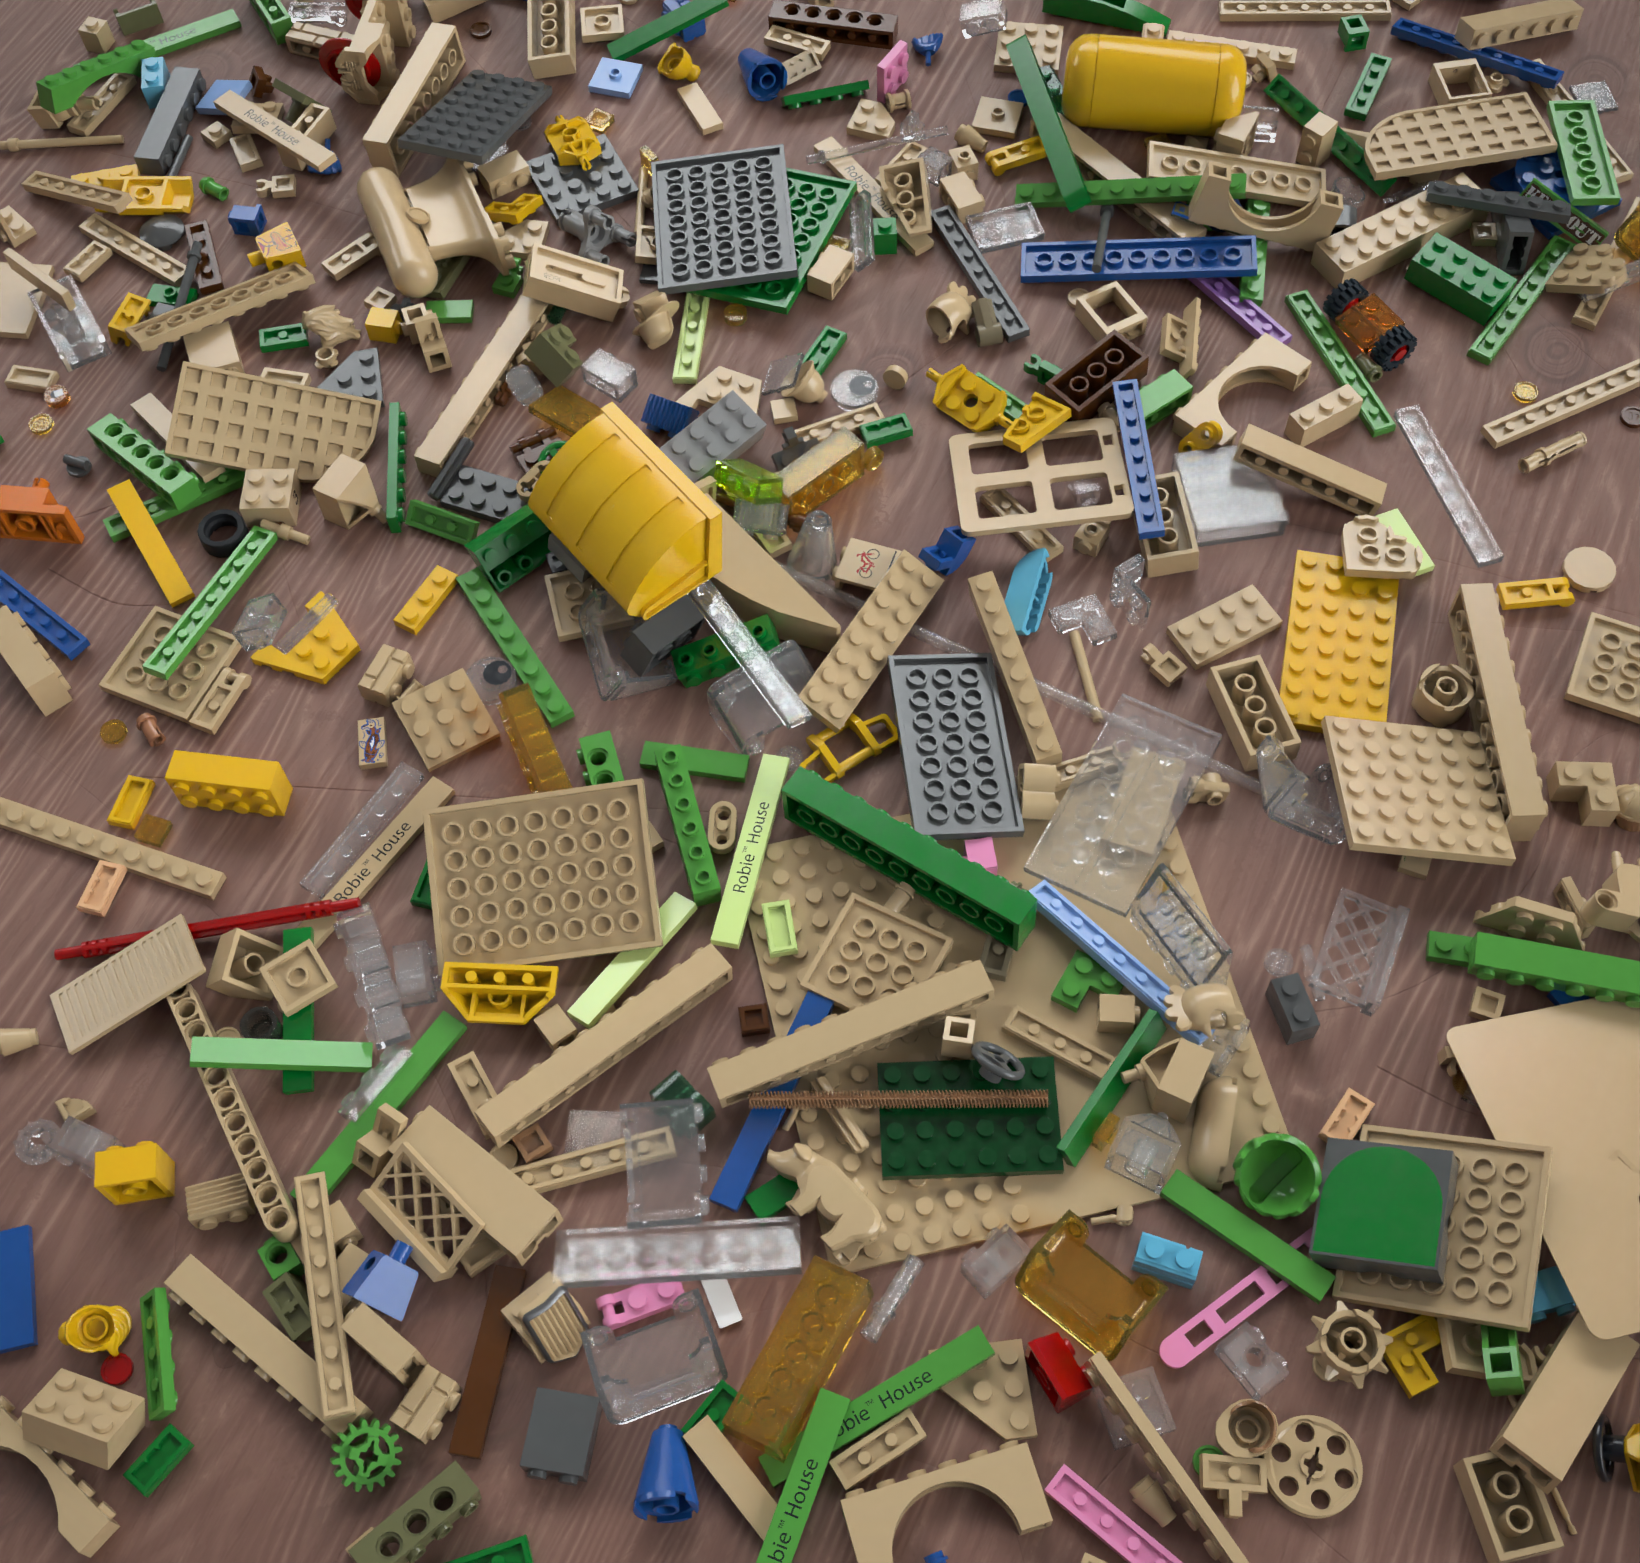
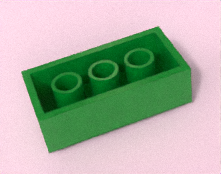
[1404,232,1518,326]

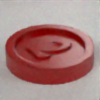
[101,1353,134,1386]

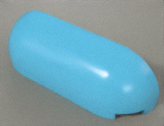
[1004,548,1053,636]

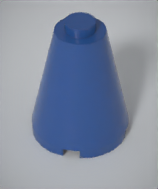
[738,48,788,102]
[633,1424,699,1523]

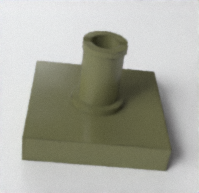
[272,78,332,124]

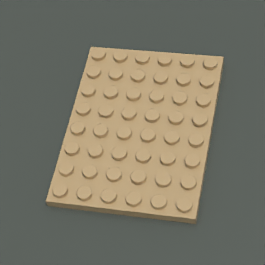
[422,778,663,977]

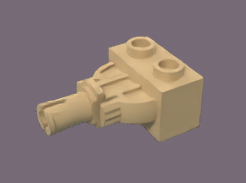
[27,90,102,129]

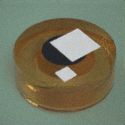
[44,385,70,409]

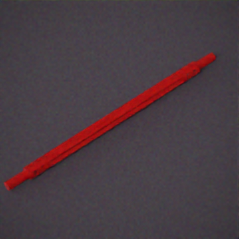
[54,897,361,960]

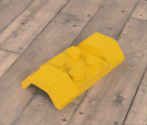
[94,176,194,215]

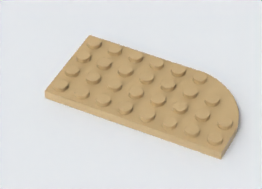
[1364,92,1558,181]
[165,361,381,483]

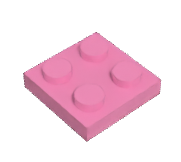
[877,40,909,104]

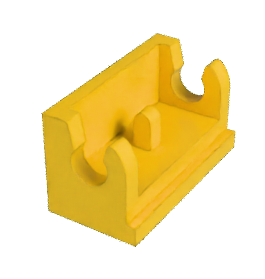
[108,292,151,346]

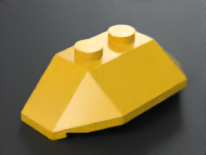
[440,962,559,1025]

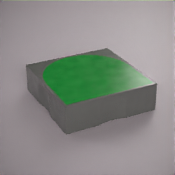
[1309,1137,1459,1284]

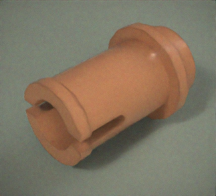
[136,713,166,747]

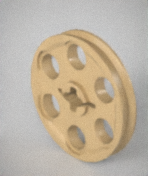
[1262,1415,1363,1519]

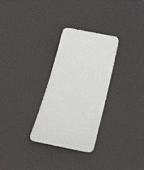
[700,1267,742,1329]

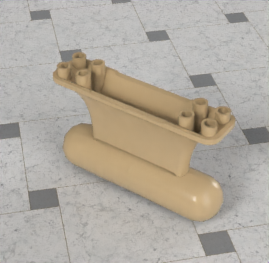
[357,158,516,298]

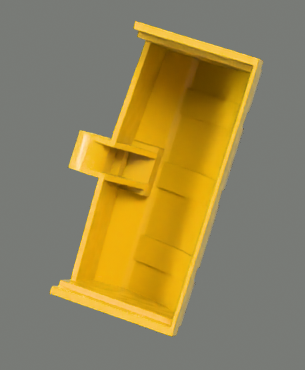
[528,402,722,620]

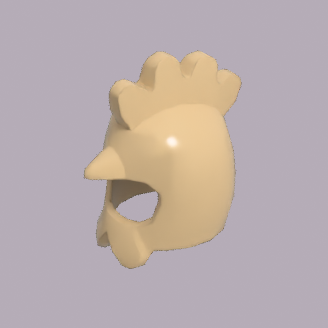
[926,281,976,344]
[1163,983,1244,1037]

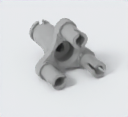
[558,205,637,265]

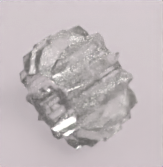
[506,364,543,407]

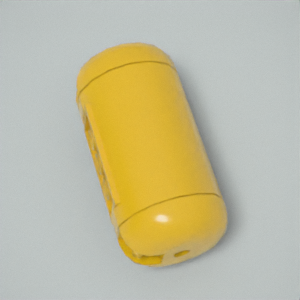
[1062,33,1247,138]

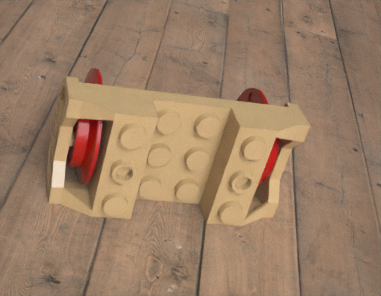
[319,0,416,105]

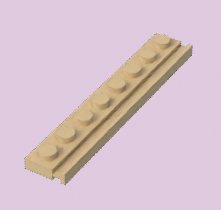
[1083,1351,1249,1563]

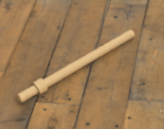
[0,135,124,152]

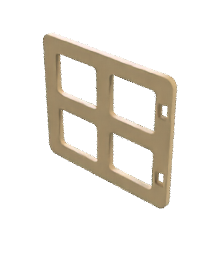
[949,417,1134,537]

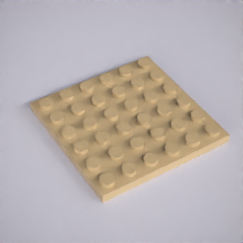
[1321,716,1516,866]
[1332,1124,1553,1332]

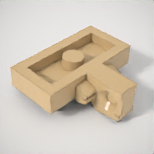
[1199,1453,1268,1519]

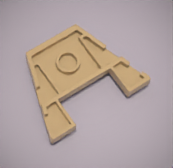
[675,366,762,414]

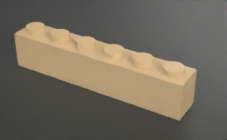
[1454,0,1584,51]
[1232,424,1387,516]

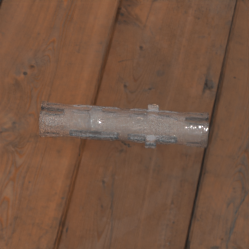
[860,1254,925,1344]

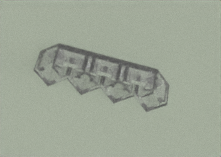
[333,902,411,1050]

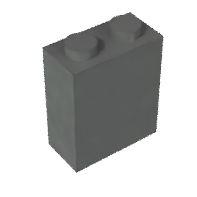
[519,1387,603,1486]

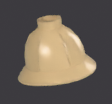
[781,360,828,404]

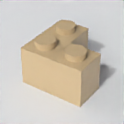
[1546,761,1620,827]

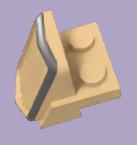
[500,1271,591,1364]

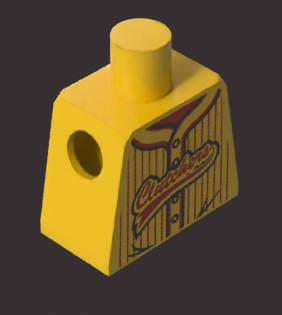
[247,222,306,272]

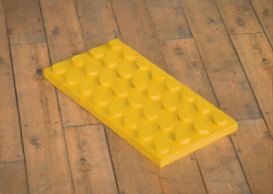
[1279,550,1399,733]

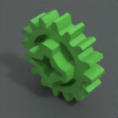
[330,1418,403,1492]

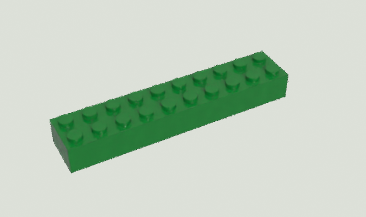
[781,766,1037,951]

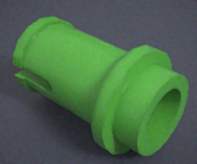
[199,177,229,201]

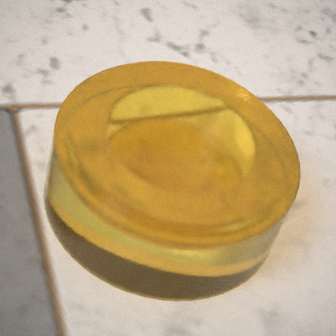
[724,303,748,326]
[860,446,884,471]

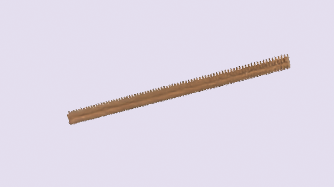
[749,1089,1048,1109]

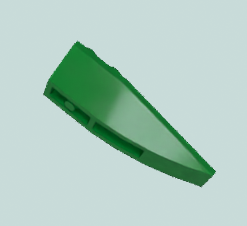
[1042,0,1171,37]
[464,504,552,593]

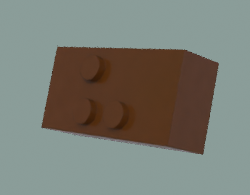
[1044,329,1149,422]

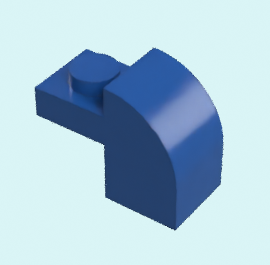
[918,525,976,576]

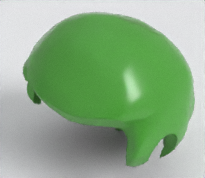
[1233,1133,1322,1220]

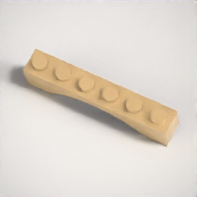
[0,1395,120,1558]

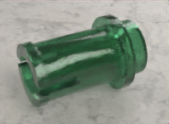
[547,305,569,325]

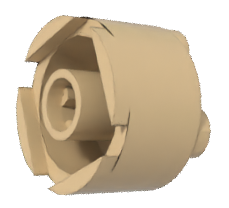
[1411,663,1474,728]

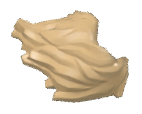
[302,305,361,348]

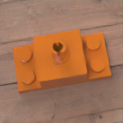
[0,478,85,544]

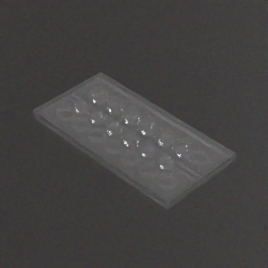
[1024,693,1222,918]

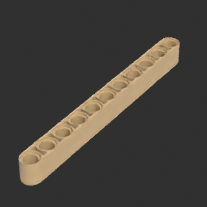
[166,982,300,1243]

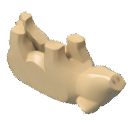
[767,1143,887,1266]

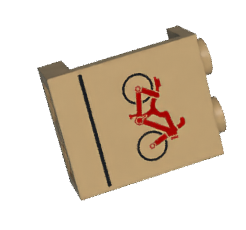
[832,538,902,593]

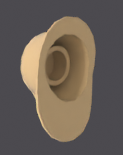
[632,301,679,350]

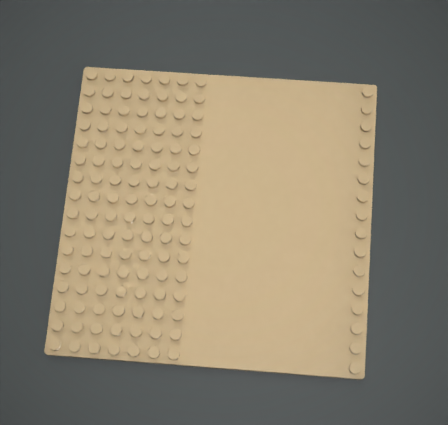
[733,766,1289,1276]

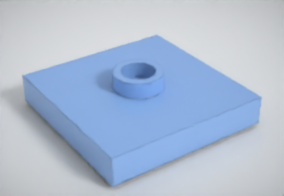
[588,57,643,99]

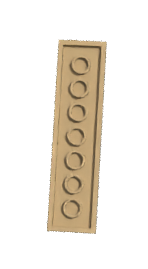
[1146,140,1326,207]
[124,262,315,352]
[794,549,945,733]

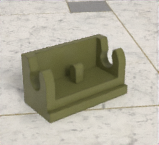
[113,0,164,36]
[262,1272,313,1342]

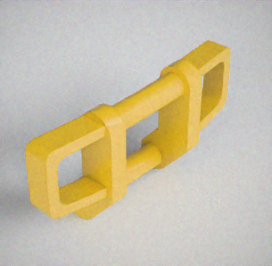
[799,712,899,783]

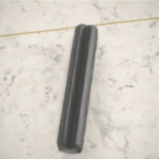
[427,437,474,501]

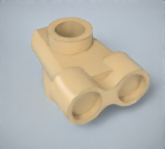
[1182,772,1230,806]

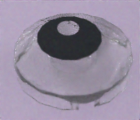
[830,369,878,411]
[466,656,518,705]

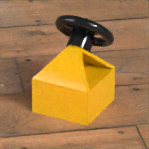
[1592,1414,1640,1493]

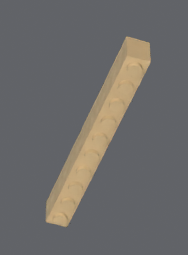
[1029,112,1207,238]
[414,294,556,477]
[474,943,733,1149]
[707,959,994,1108]

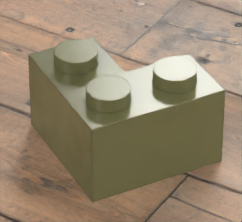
[524,323,584,388]

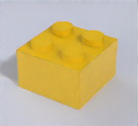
[94,1141,175,1206]

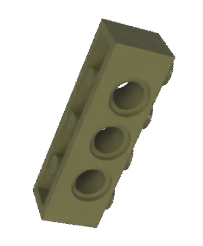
[348,1460,482,1563]

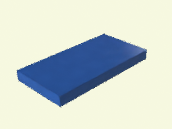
[0,1225,38,1354]

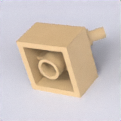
[312,453,387,530]
[1121,1038,1215,1124]

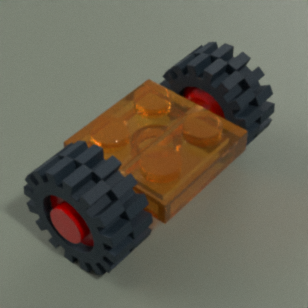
[1323,278,1417,372]

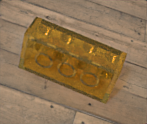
[769,426,865,526]

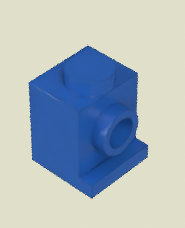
[228,204,267,237]

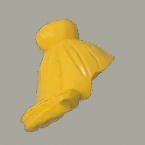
[657,43,701,82]
[58,1304,132,1357]

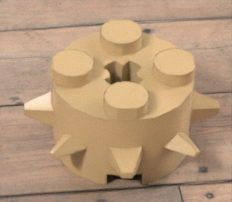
[1306,1301,1393,1389]

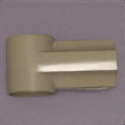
[971,297,1003,347]

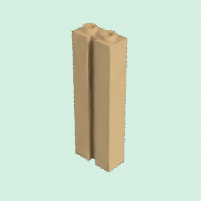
[387,1105,563,1266]
[1489,1310,1640,1495]

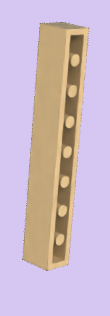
[968,571,1062,765]
[164,1254,374,1442]

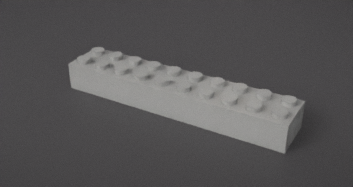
[548,390,767,583]

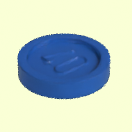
[1008,89,1028,107]

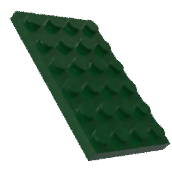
[877,1056,1064,1181]

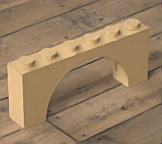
[1189,161,1344,251]
[1172,332,1312,461]
[840,1440,1053,1563]

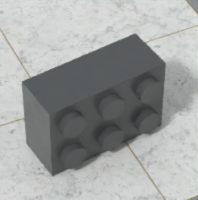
[620,592,709,678]

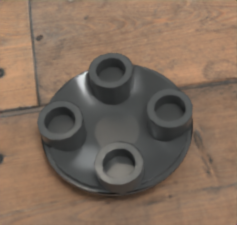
[139,214,186,251]

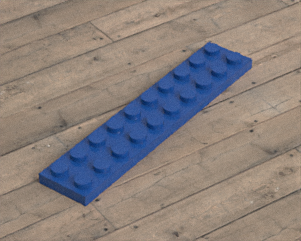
[1021,235,1258,283]

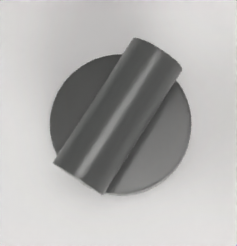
[391,297,414,321]
[63,454,92,478]

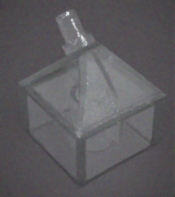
[1104,1112,1182,1195]

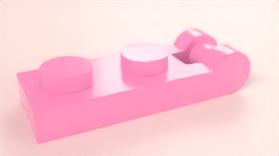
[596,1270,688,1331]

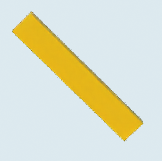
[107,479,195,608]

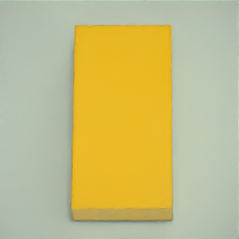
[107,775,156,830]

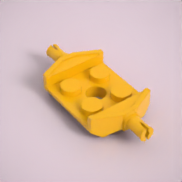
[544,115,602,171]
[925,364,1013,433]

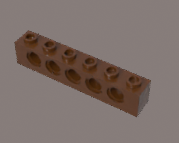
[768,0,898,50]

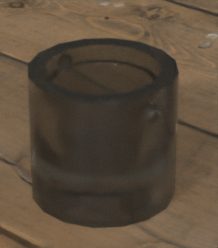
[239,1006,283,1039]

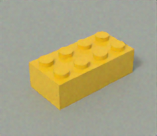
[165,750,293,817]

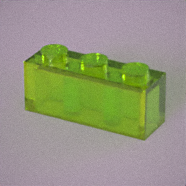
[714,458,783,505]

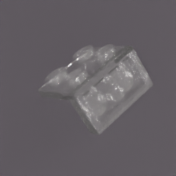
[1109,553,1151,631]

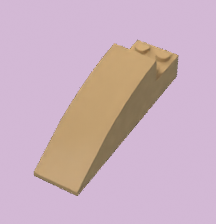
[696,493,841,653]

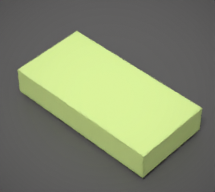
[761,899,798,958]

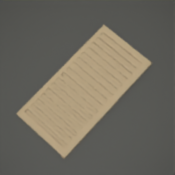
[50,914,206,1055]

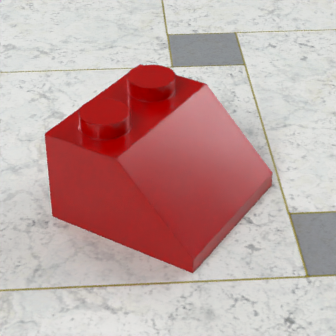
[1024,1332,1092,1414]

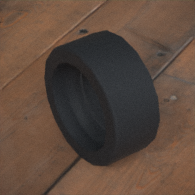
[197,509,249,558]

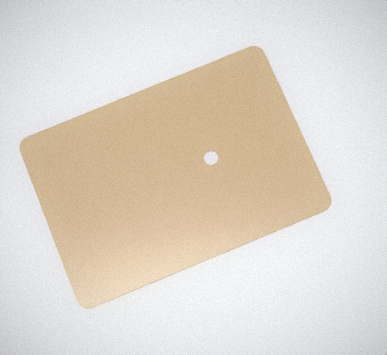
[1446,998,1640,1340]

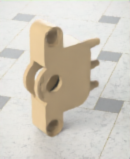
[1580,851,1640,943]

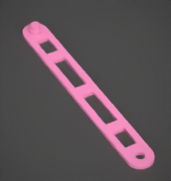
[1159,1227,1313,1369]

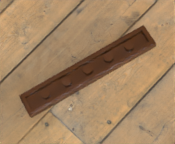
[448,1265,527,1460]

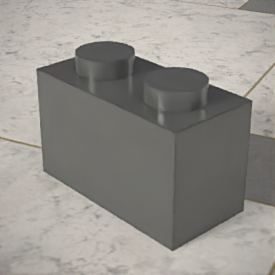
[1265,973,1320,1045]

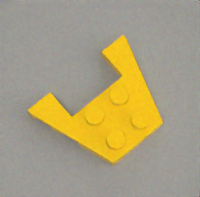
[250,591,361,685]

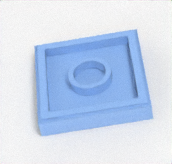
[195,80,253,115]

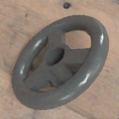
[971,1041,1025,1084]

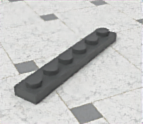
[1426,181,1571,224]

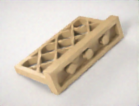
[357,1142,486,1282]

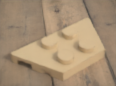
[1473,896,1586,951]

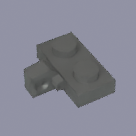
[771,426,826,479]

